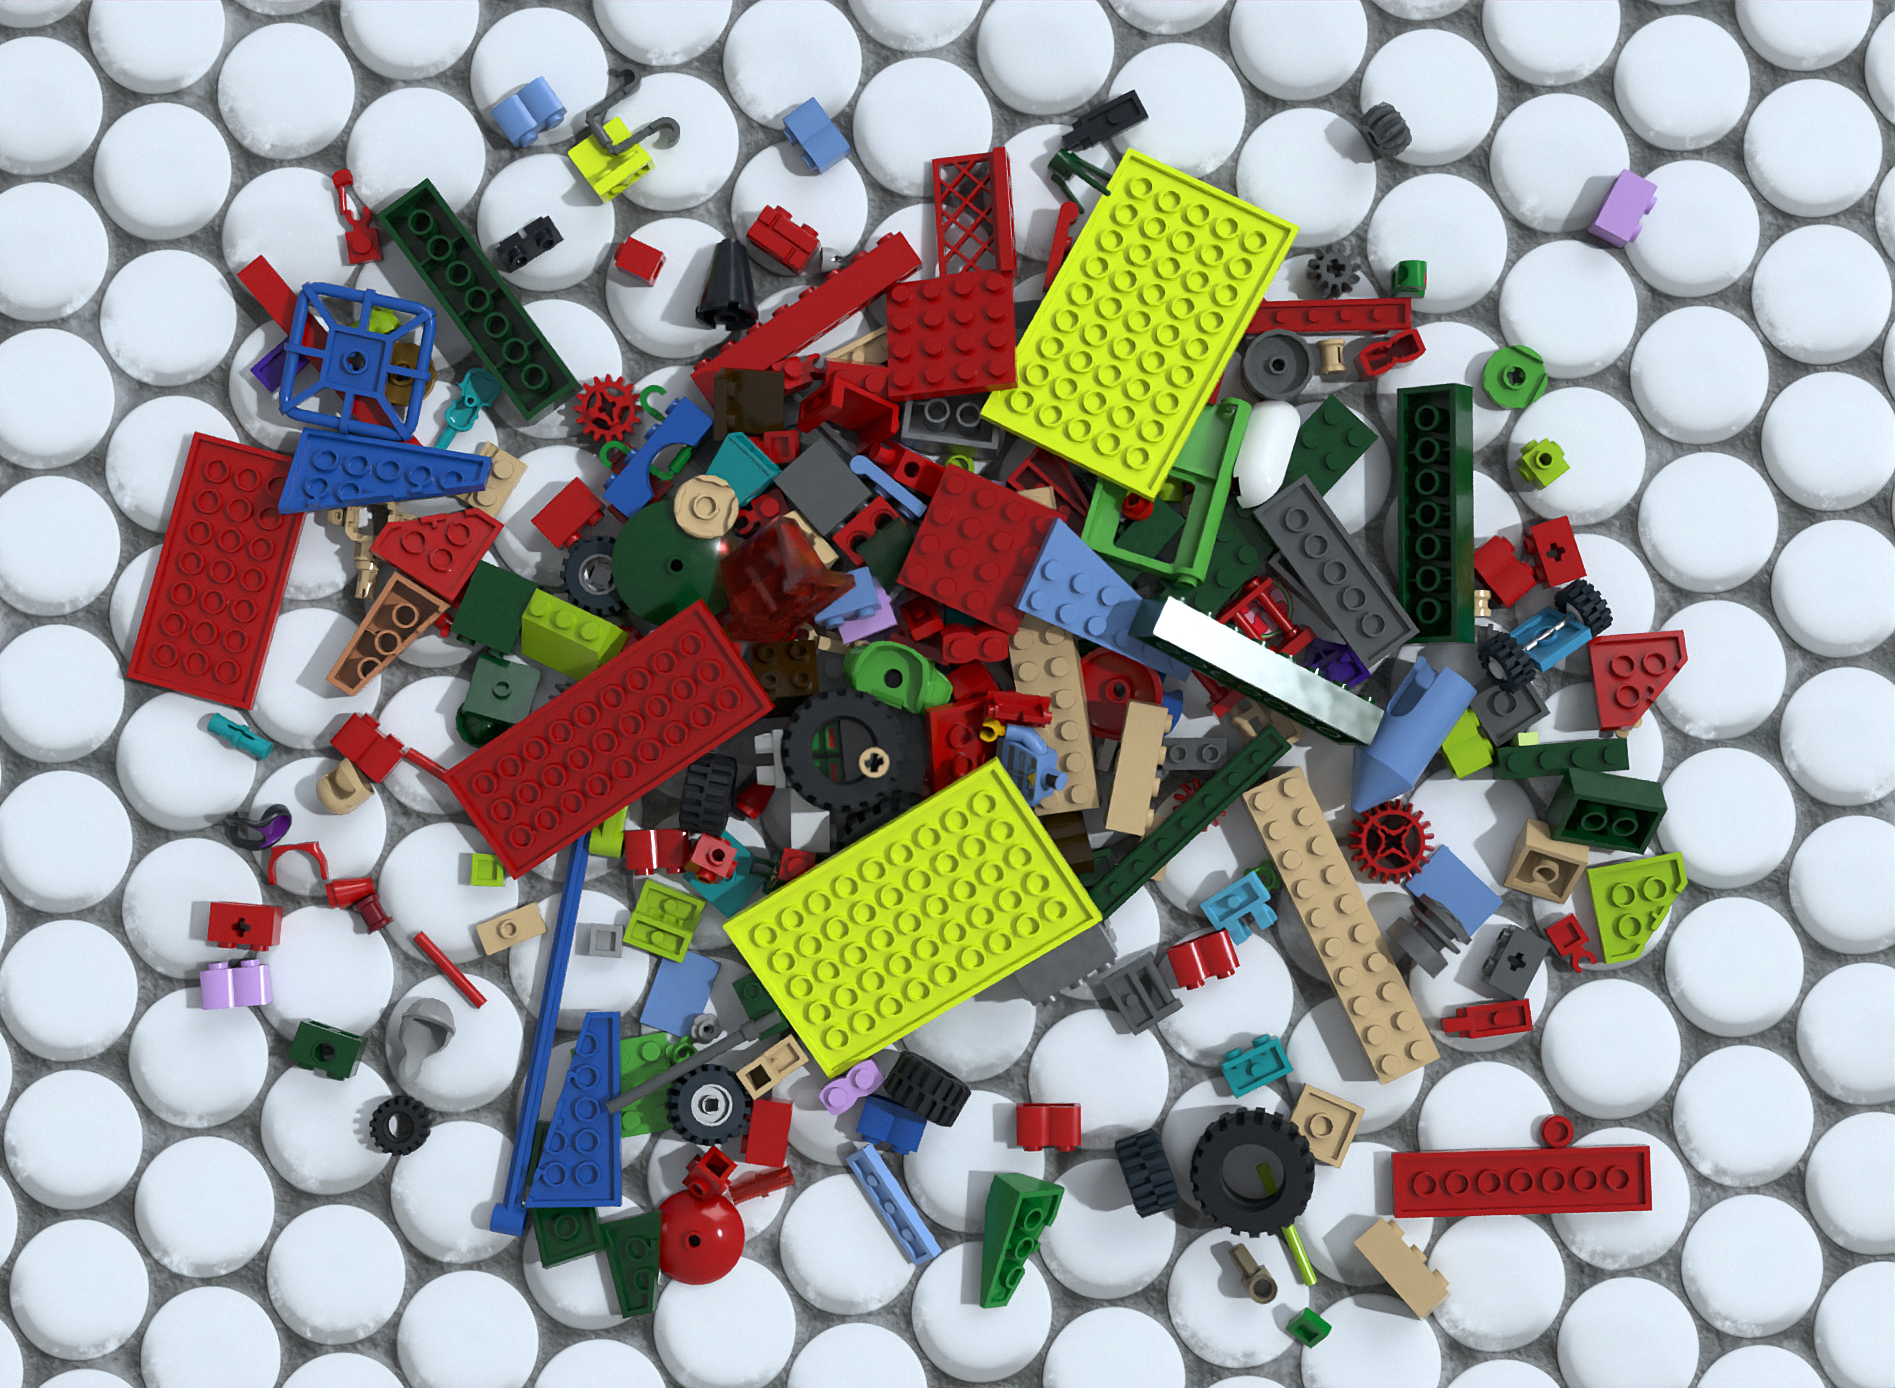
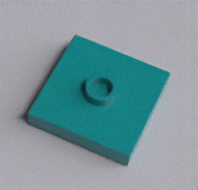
[682,829,765,919]

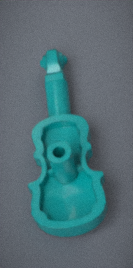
[432,368,501,450]

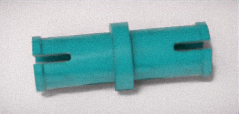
[207,713,274,761]

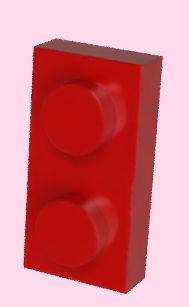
[899,595,944,642]

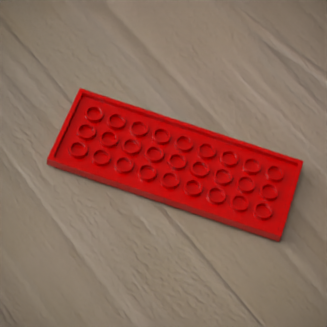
[441,598,776,881]

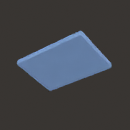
[1404,844,1503,941]
[639,951,721,1037]

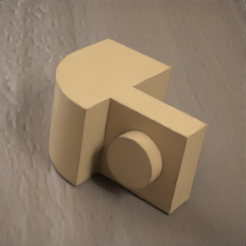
[736,1033,810,1100]

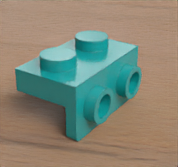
[1218,1033,1294,1099]

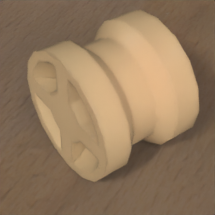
[1474,590,1491,618]

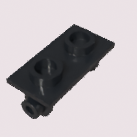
[495,215,564,273]

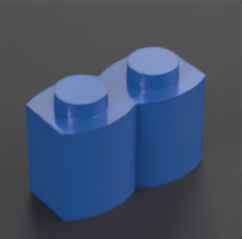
[856,1093,927,1155]

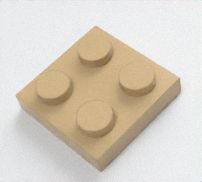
[1288,1082,1365,1169]

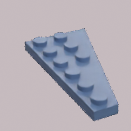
[1014,516,1192,683]

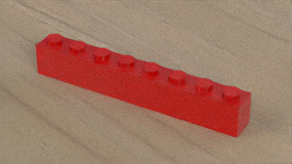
[690,231,922,410]

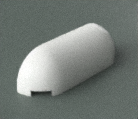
[1233,399,1300,508]

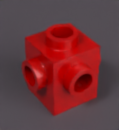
[683,833,738,885]
[682,1146,737,1203]

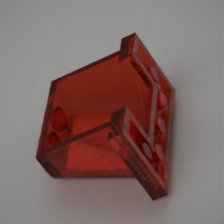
[720,515,856,644]

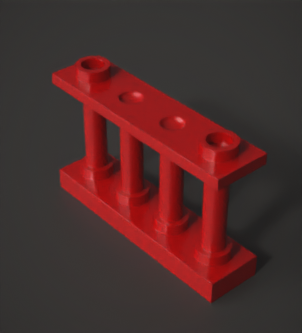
[1191,576,1317,719]

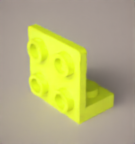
[568,117,656,204]

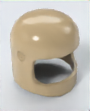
[316,757,375,816]

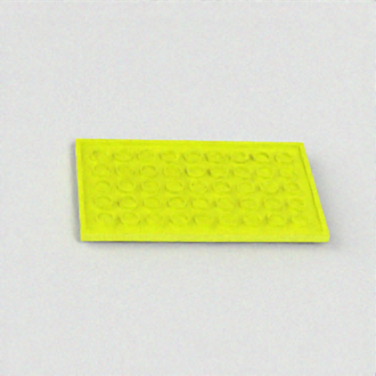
[980,147,1300,502]
[722,757,1102,1079]

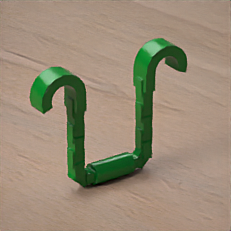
[600,385,696,481]

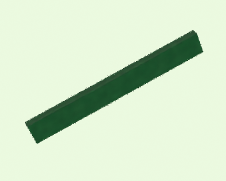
[1087,722,1292,922]

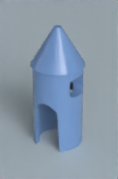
[1351,655,1477,814]

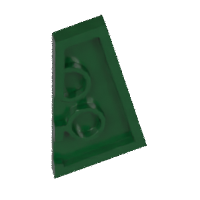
[601,1209,662,1319]

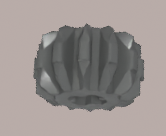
[1361,101,1412,159]
[1306,244,1361,299]

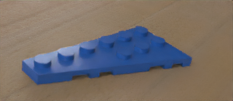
[278,427,493,515]

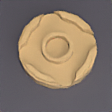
[674,475,739,540]

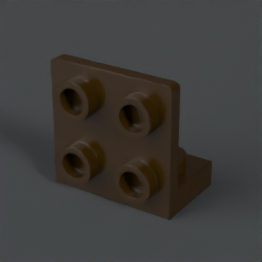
[714,367,785,441]
[751,640,819,719]

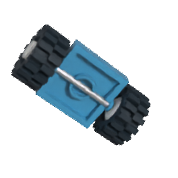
[1477,578,1613,694]

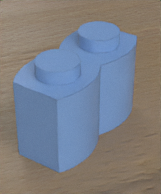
[490,76,567,148]
[782,97,851,175]

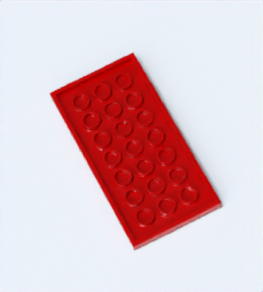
[126,431,308,710]

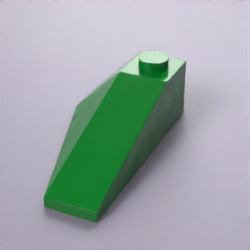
[980,1173,1065,1309]

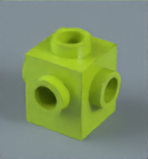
[1515,438,1571,491]

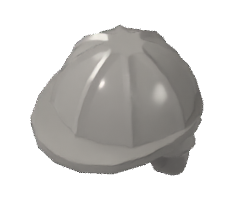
[398,998,456,1086]

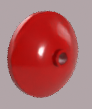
[1081,646,1163,741]
[657,1189,745,1285]

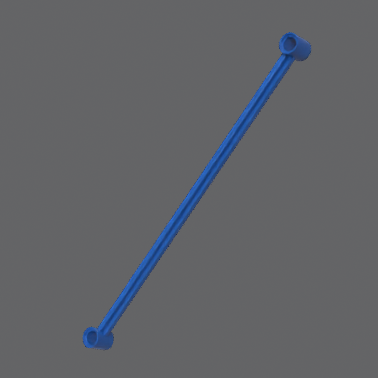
[490,829,593,1237]

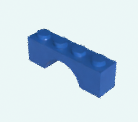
[602,396,714,519]

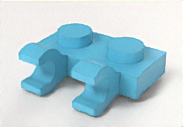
[1200,870,1278,946]

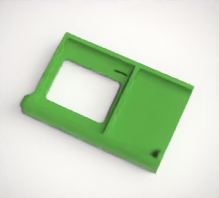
[1081,397,1252,589]

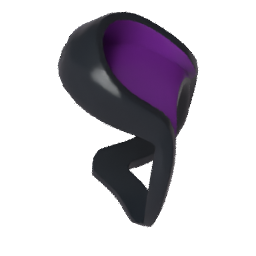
[224,803,292,851]

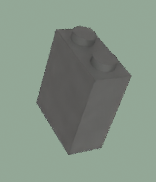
[773,437,876,541]

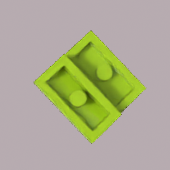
[622,878,707,963]

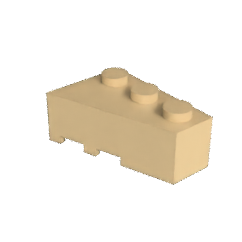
[1353,1217,1451,1321]

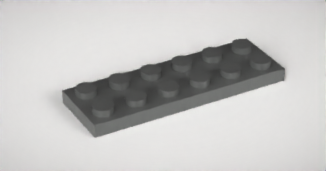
[1252,474,1420,670]

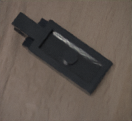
[1060,89,1149,152]

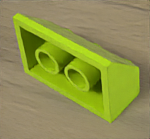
[521,588,629,681]

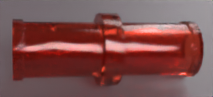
[729,1165,796,1206]

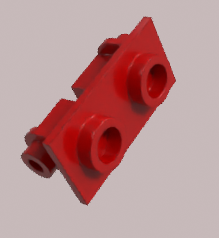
[981,689,1052,728]

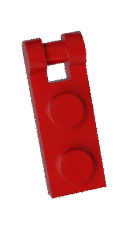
[1042,201,1079,293]

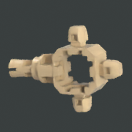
[328,501,419,600]

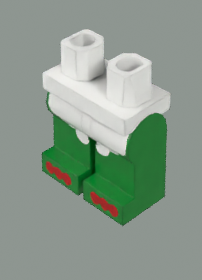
[754,724,841,788]

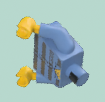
[980,718,1068,808]

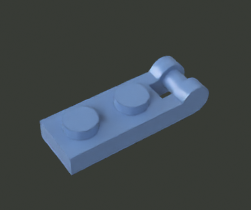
[850,455,928,522]

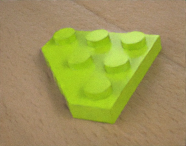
[1585,851,1688,964]

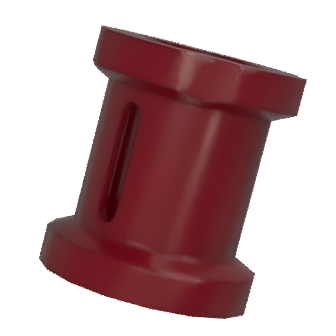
[353,893,394,935]

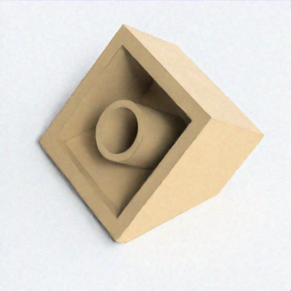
[1503,817,1589,904]

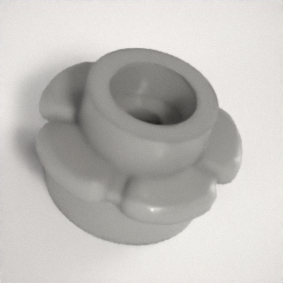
[690,1013,721,1045]

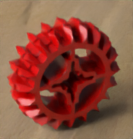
[1347,799,1434,884]

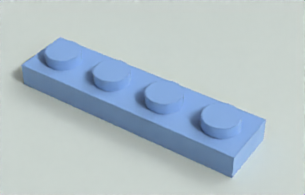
[845,1143,942,1266]

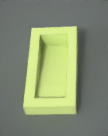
[1510,732,1539,746]

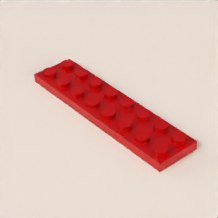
[1391,1144,1652,1218]

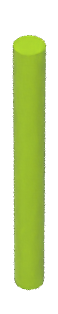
[1256,1162,1317,1286]

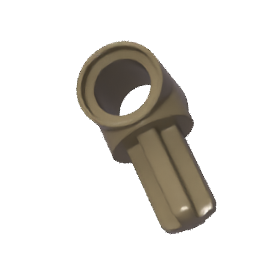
[1228,1243,1278,1304]

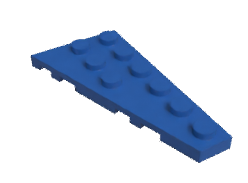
[524,1011,622,1208]

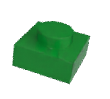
[1286,1307,1332,1349]

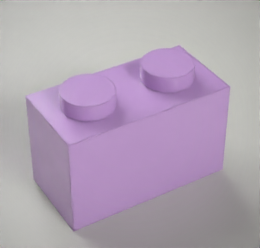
[1587,168,1658,248]

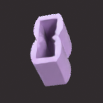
[200,959,272,1010]
[818,1056,886,1115]

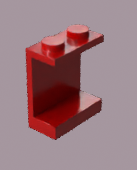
[797,377,900,456]

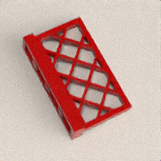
[932,146,1018,279]

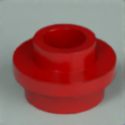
[1122,492,1154,521]

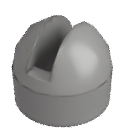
[819,247,842,273]

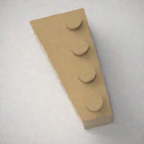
[1103,698,1173,836]

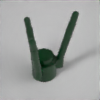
[1047,148,1112,214]

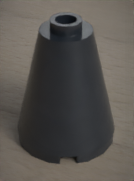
[695,238,759,331]

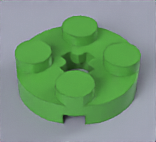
[1481,345,1548,410]

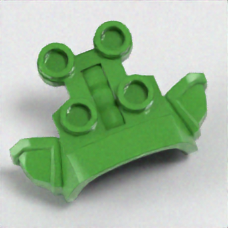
[842,641,953,716]

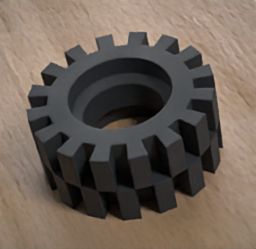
[369,1095,432,1157]

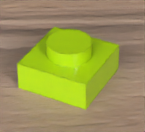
[471,853,506,887]

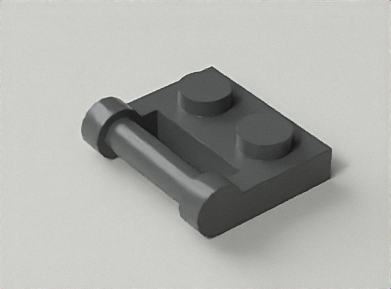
[1102,951,1184,1036]

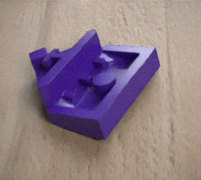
[1303,637,1372,691]

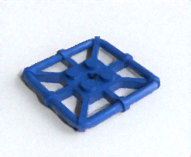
[278,281,437,442]

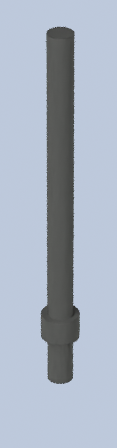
[606,1010,782,1114]

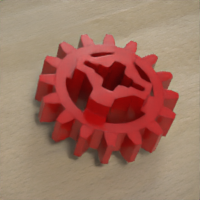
[574,374,644,443]

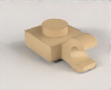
[793,622,851,655]

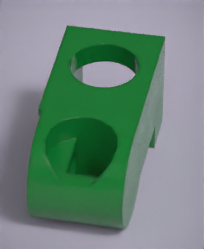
[1391,260,1427,298]

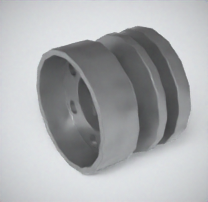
[1385,893,1472,979]

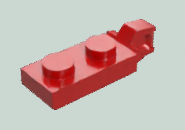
[1440,998,1533,1039]

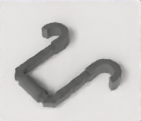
[585,63,680,156]

